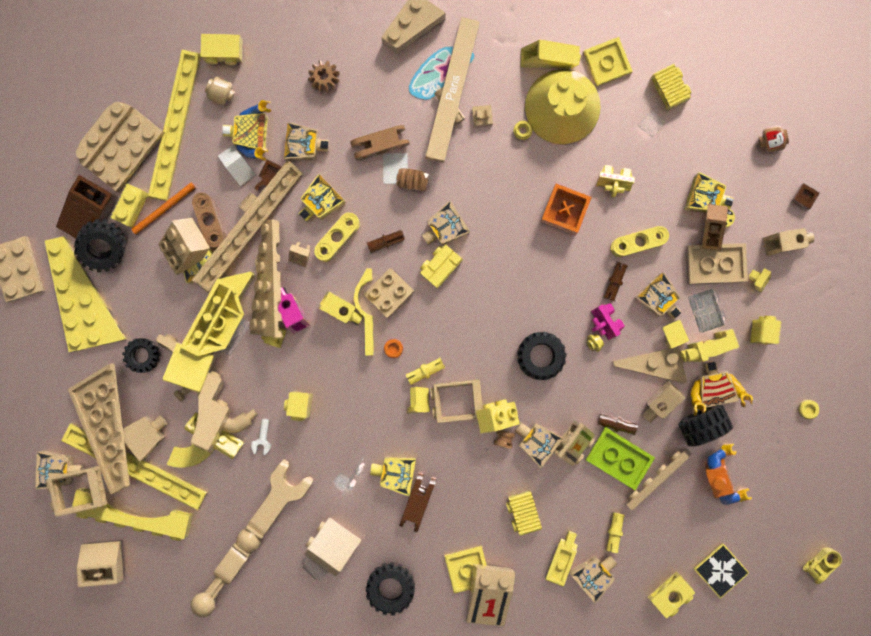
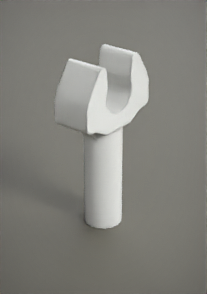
[251,419,272,455]

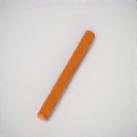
[131,182,196,235]

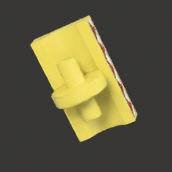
[597,165,635,198]

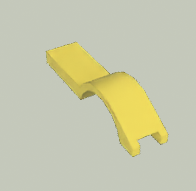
[354,269,374,356]

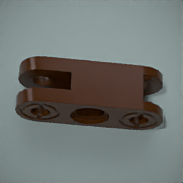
[399,472,437,533]

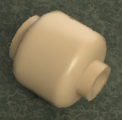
[205,77,235,105]

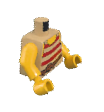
[690,362,753,415]

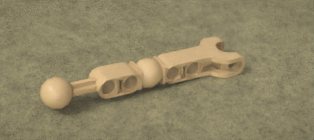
[191,459,313,617]

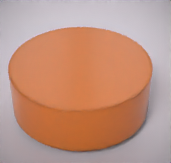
[384,339,403,358]

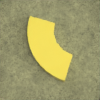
[167,445,215,468]

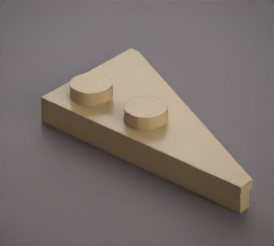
[612,347,687,383]

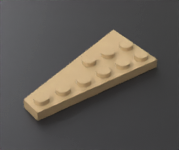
[249,220,282,338]
[68,363,130,494]

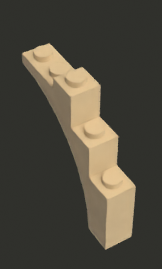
[156,334,232,453]

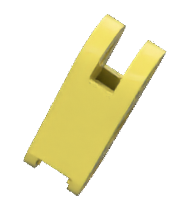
[314,212,360,262]
[610,226,669,257]

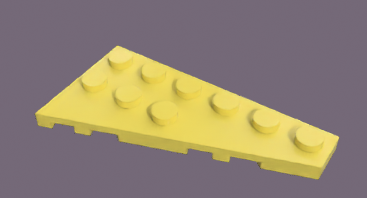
[45,237,127,352]

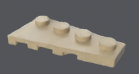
[627,448,692,510]

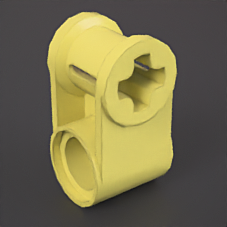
[803,547,842,584]

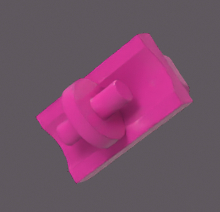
[590,303,625,340]

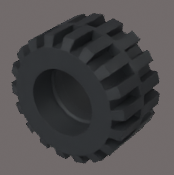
[74,219,126,272]
[517,332,567,380]
[678,405,733,447]
[366,562,415,616]

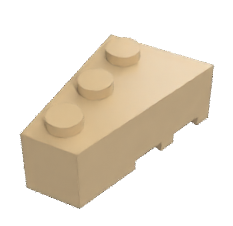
[381,0,446,54]

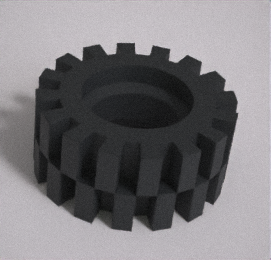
[122,338,160,373]

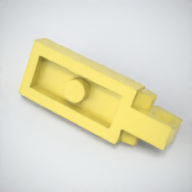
[545,530,577,587]

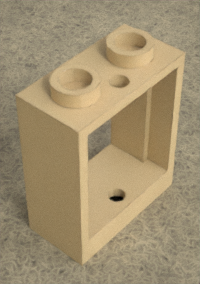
[430,379,483,423]
[47,466,108,516]

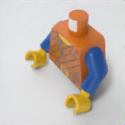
[705,444,752,505]

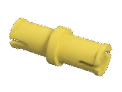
[406,358,445,385]
[606,512,625,553]

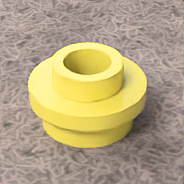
[513,121,532,140]
[586,333,604,352]

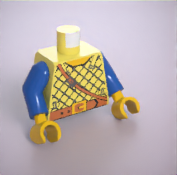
[222,100,271,161]

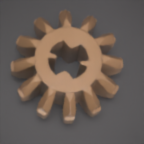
[308,60,340,93]
[396,168,428,191]

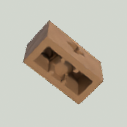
[701,204,728,251]

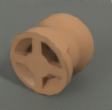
[493,430,515,449]

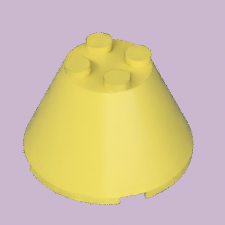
[525,69,601,145]

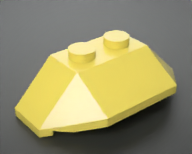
[180,278,244,356]

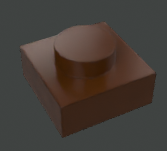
[792,183,820,210]

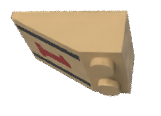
[553,421,595,466]
[466,564,515,626]

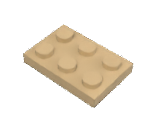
[0,236,45,303]
[687,243,748,284]

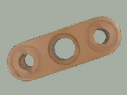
[350,125,410,161]
[192,192,226,249]

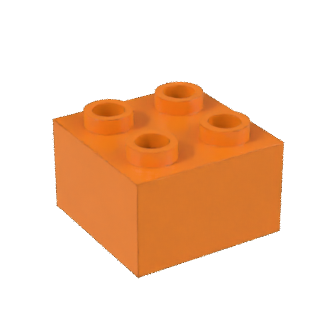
[540,183,592,235]

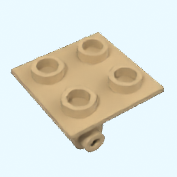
[364,268,415,318]

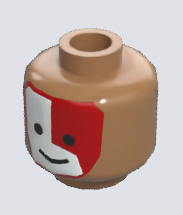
[759,126,789,153]

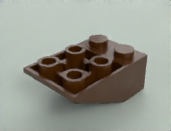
[56,175,118,244]

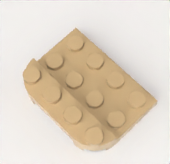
[76,102,165,192]

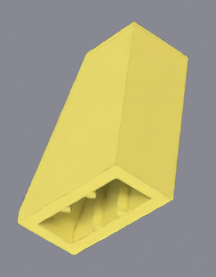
[520,39,581,69]

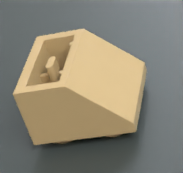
[158,218,210,275]
[77,541,124,587]

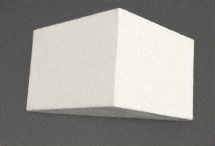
[218,145,256,186]

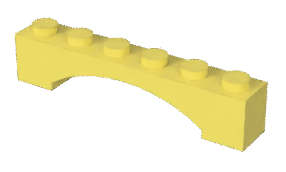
[72,488,193,541]

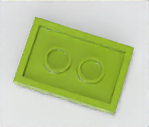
[585,427,655,491]

